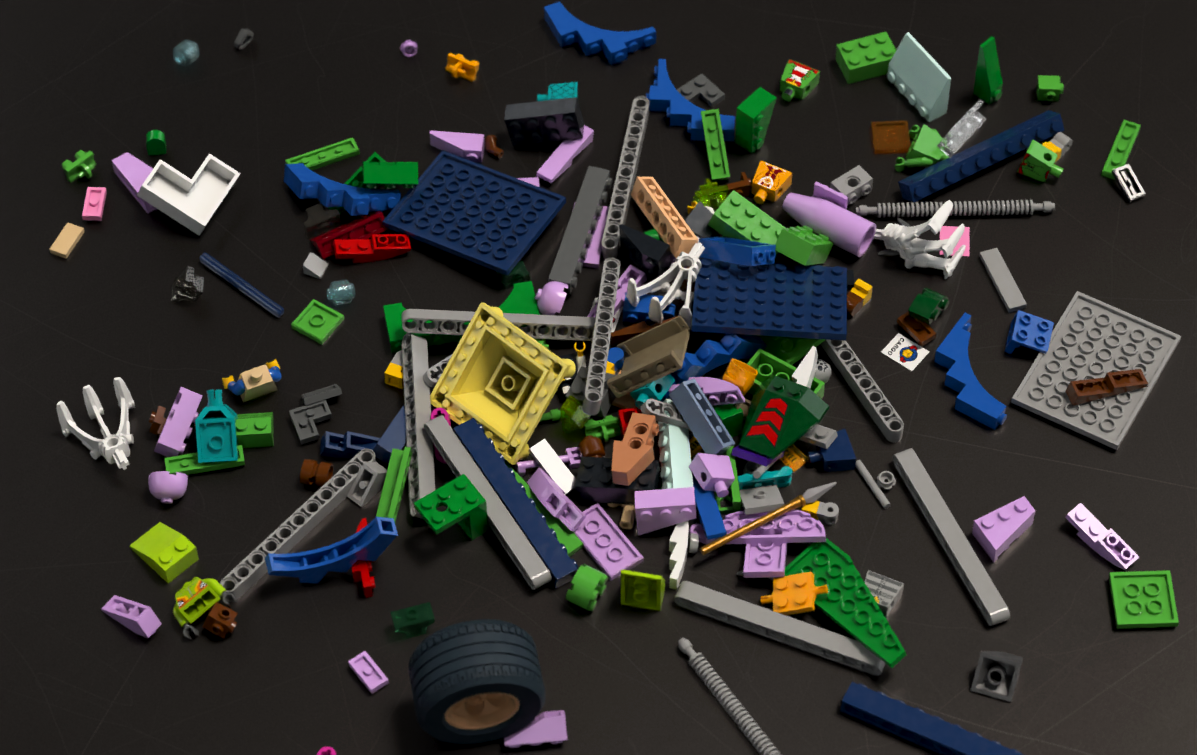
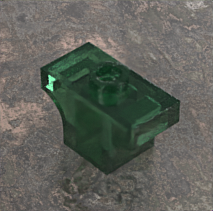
[496,260,531,289]
[390,602,435,638]

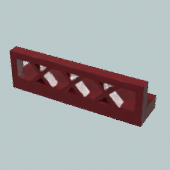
[310,211,388,259]

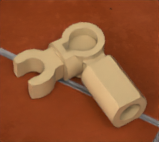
[608,503,636,530]

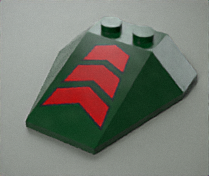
[739,376,829,460]

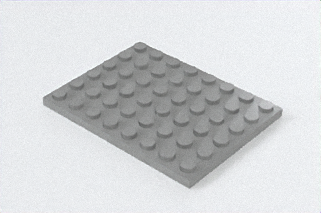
[1011,291,1181,450]

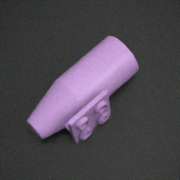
[782,182,876,257]

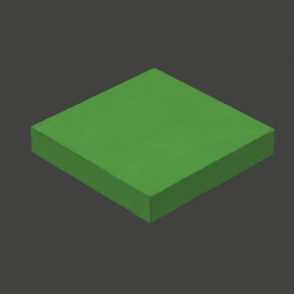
[291,299,344,344]

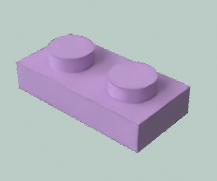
[348,651,389,694]

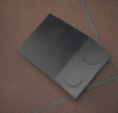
[619,224,671,280]

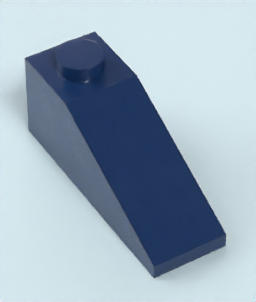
[373,406,406,465]

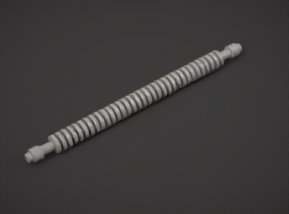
[855,200,1055,218]
[678,638,781,755]

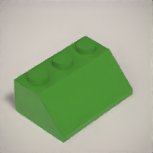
[235,412,274,448]

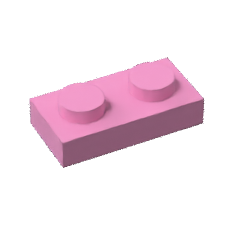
[82,187,107,221]

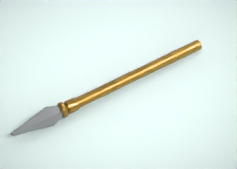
[700,482,837,555]

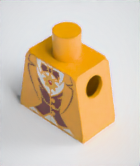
[752,161,792,204]

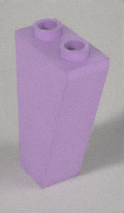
[112,152,157,213]

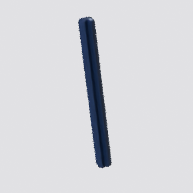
[199,253,284,318]

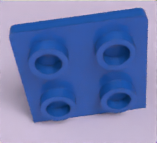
[1004,310,1054,354]

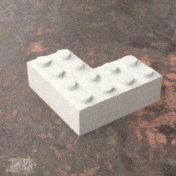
[137,154,240,236]

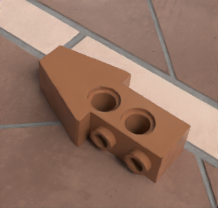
[611,413,659,486]

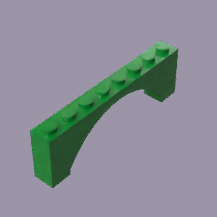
[383,281,541,353]

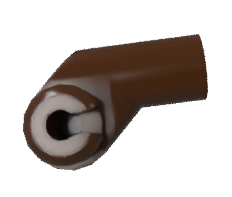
[485,135,504,159]

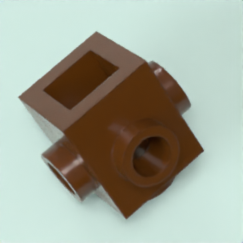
[203,602,238,638]

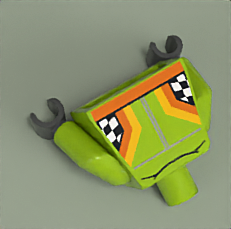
[173,577,238,640]

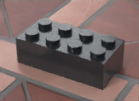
[504,97,585,146]
[575,456,661,505]

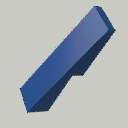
[692,475,727,540]

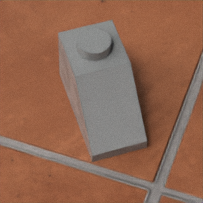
[347,462,387,507]

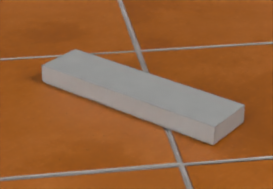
[979,248,1027,313]

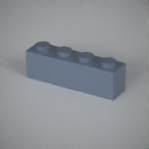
[669,378,735,455]

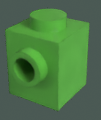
[1036,75,1064,101]

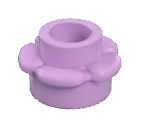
[400,40,418,57]

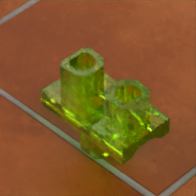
[693,178,728,207]

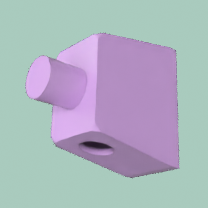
[689,453,735,498]

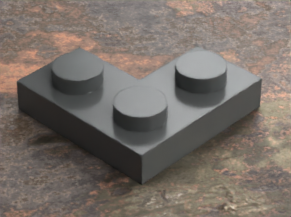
[677,74,725,108]
[289,399,332,445]

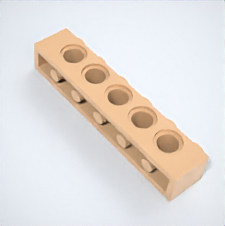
[631,177,698,258]

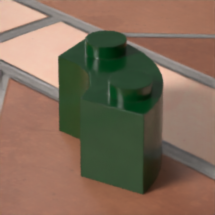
[908,288,949,325]

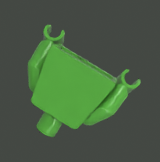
[895,124,951,172]

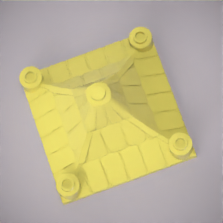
[430,303,576,465]

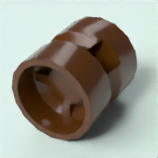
[300,459,334,487]

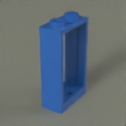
[699,236,776,266]

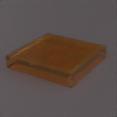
[871,121,911,154]

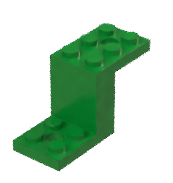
[414,474,491,541]

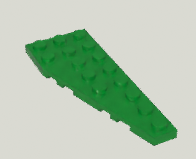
[784,538,906,668]

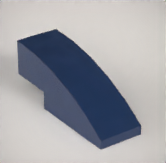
[320,431,380,459]

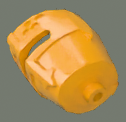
[722,358,758,396]

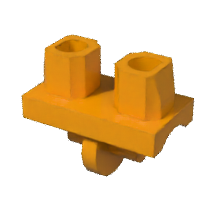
[445,53,479,82]

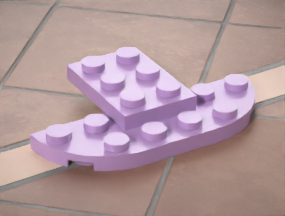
[706,510,826,578]

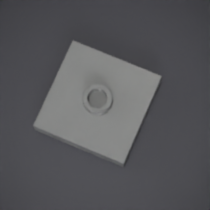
[740,484,784,515]

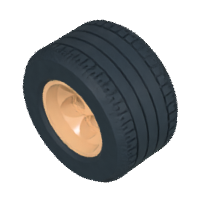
[408,619,546,744]

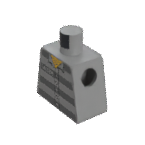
[865,570,904,617]

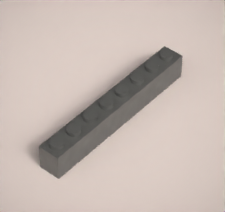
[548,166,613,295]

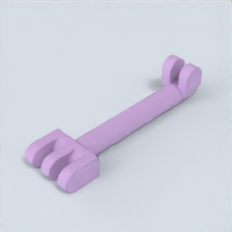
[515,447,581,477]

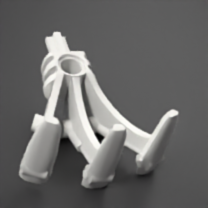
[874,200,966,279]
[626,243,705,330]
[56,377,135,470]

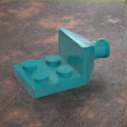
[195,389,238,463]

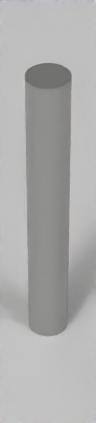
[855,460,891,509]
[753,461,776,478]

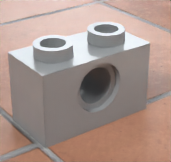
[830,165,873,205]

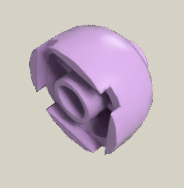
[535,281,568,315]
[148,471,188,504]

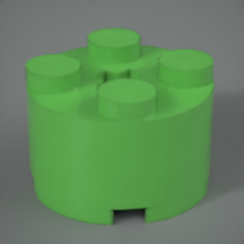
[566,564,608,612]

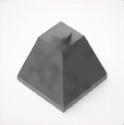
[971,651,1023,702]

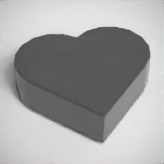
[234,29,254,49]

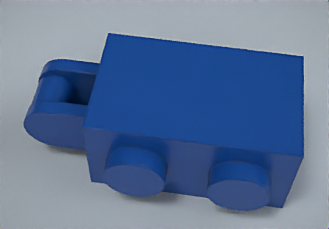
[623,292,676,325]

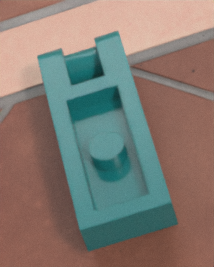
[738,466,792,490]

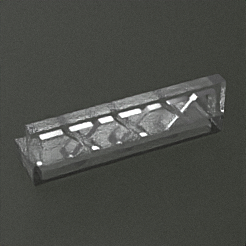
[937,99,987,158]

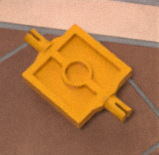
[760,572,828,616]

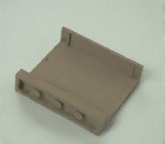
[607,315,691,398]

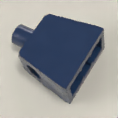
[807,429,856,472]

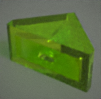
[560,395,591,433]

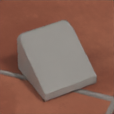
[303,252,328,279]

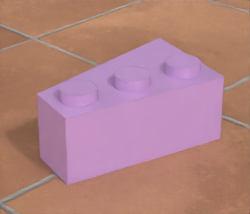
[154,387,203,457]
[634,487,696,536]
[972,496,1035,563]

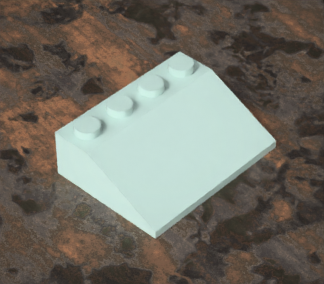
[887,32,951,122]

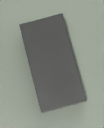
[301,384,342,406]

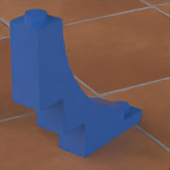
[934,312,1007,430]

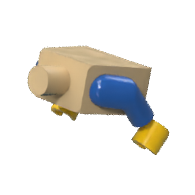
[222,359,281,403]

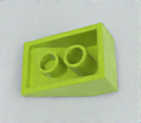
[130,522,199,583]
[621,569,665,611]

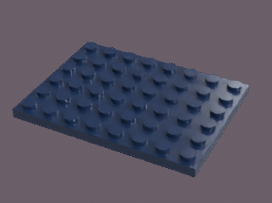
[382,150,566,276]
[692,259,847,341]

